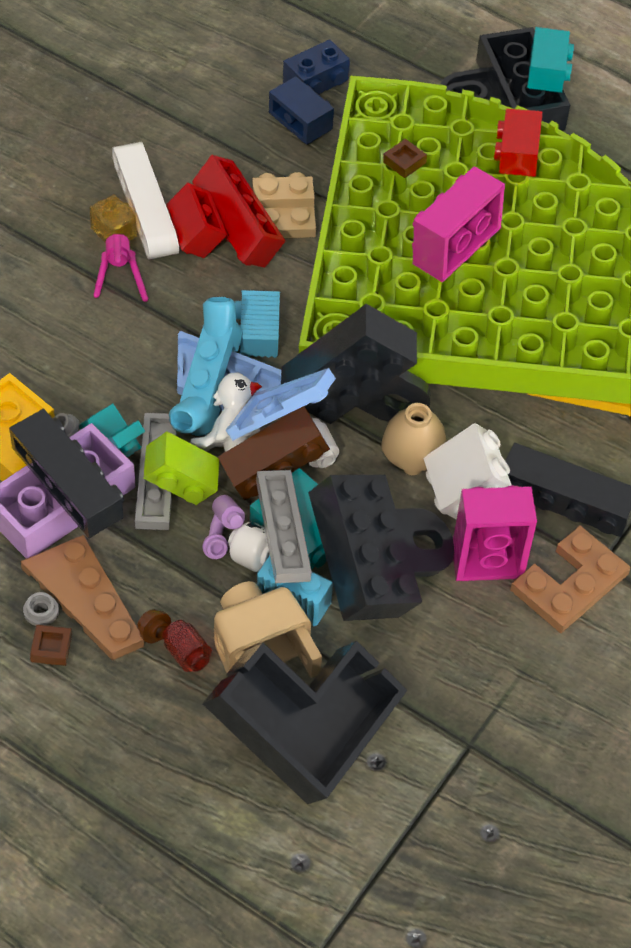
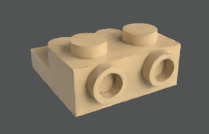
[252,172,316,238]

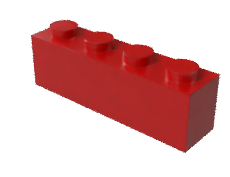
[192,155,286,268]

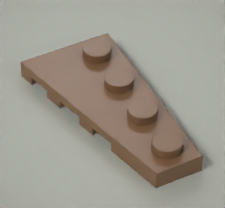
[20,535,144,661]

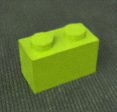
[143,431,219,505]

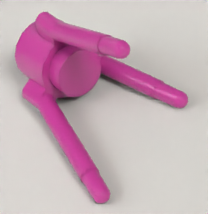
[93,234,148,302]

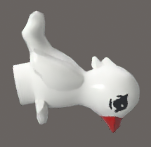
[190,372,262,452]

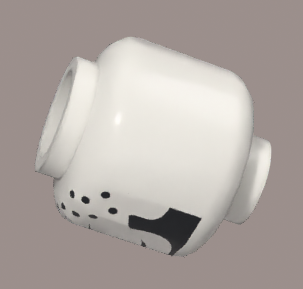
[228,522,270,572]

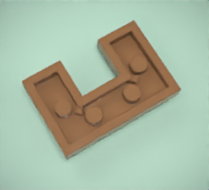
[510,526,631,633]

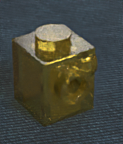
[89,194,137,242]

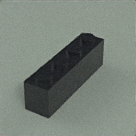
[9,408,124,538]
[506,442,631,537]

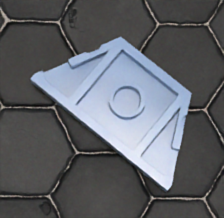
[177,331,281,411]

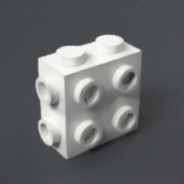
[423,423,512,519]

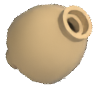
[381,403,447,475]

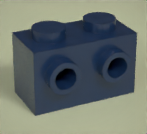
[283,39,350,95]
[269,76,334,145]

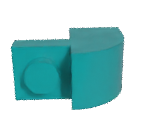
[79,403,145,457]

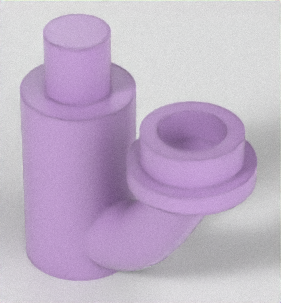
[202,495,245,559]

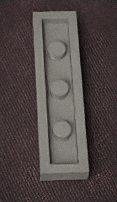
[135,413,177,530]
[256,470,312,583]

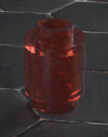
[162,620,212,672]

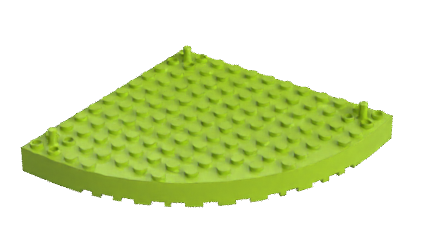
[299,76,631,404]

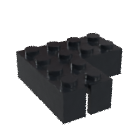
[202,641,408,804]

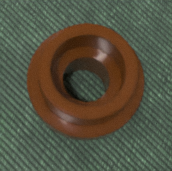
[137,609,171,644]

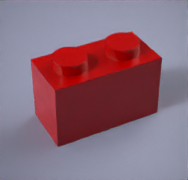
[494,108,543,177]
[166,182,227,258]

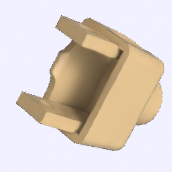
[214,582,322,678]

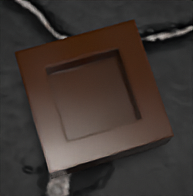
[383,139,427,178]
[30,625,72,666]

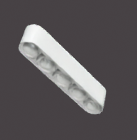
[112,142,179,260]

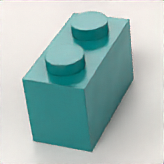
[527,27,574,93]

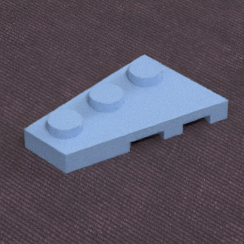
[226,368,336,441]

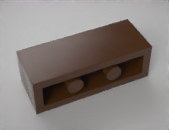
[218,406,330,501]

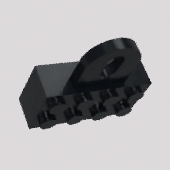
[440,27,570,131]
[281,304,430,424]
[308,475,455,621]

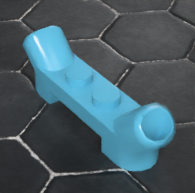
[169,297,242,436]

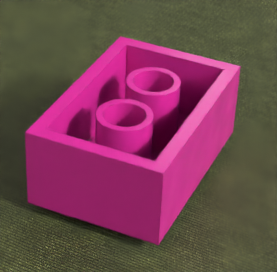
[412,166,505,282]
[453,485,537,581]

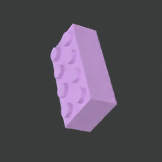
[0,423,135,559]

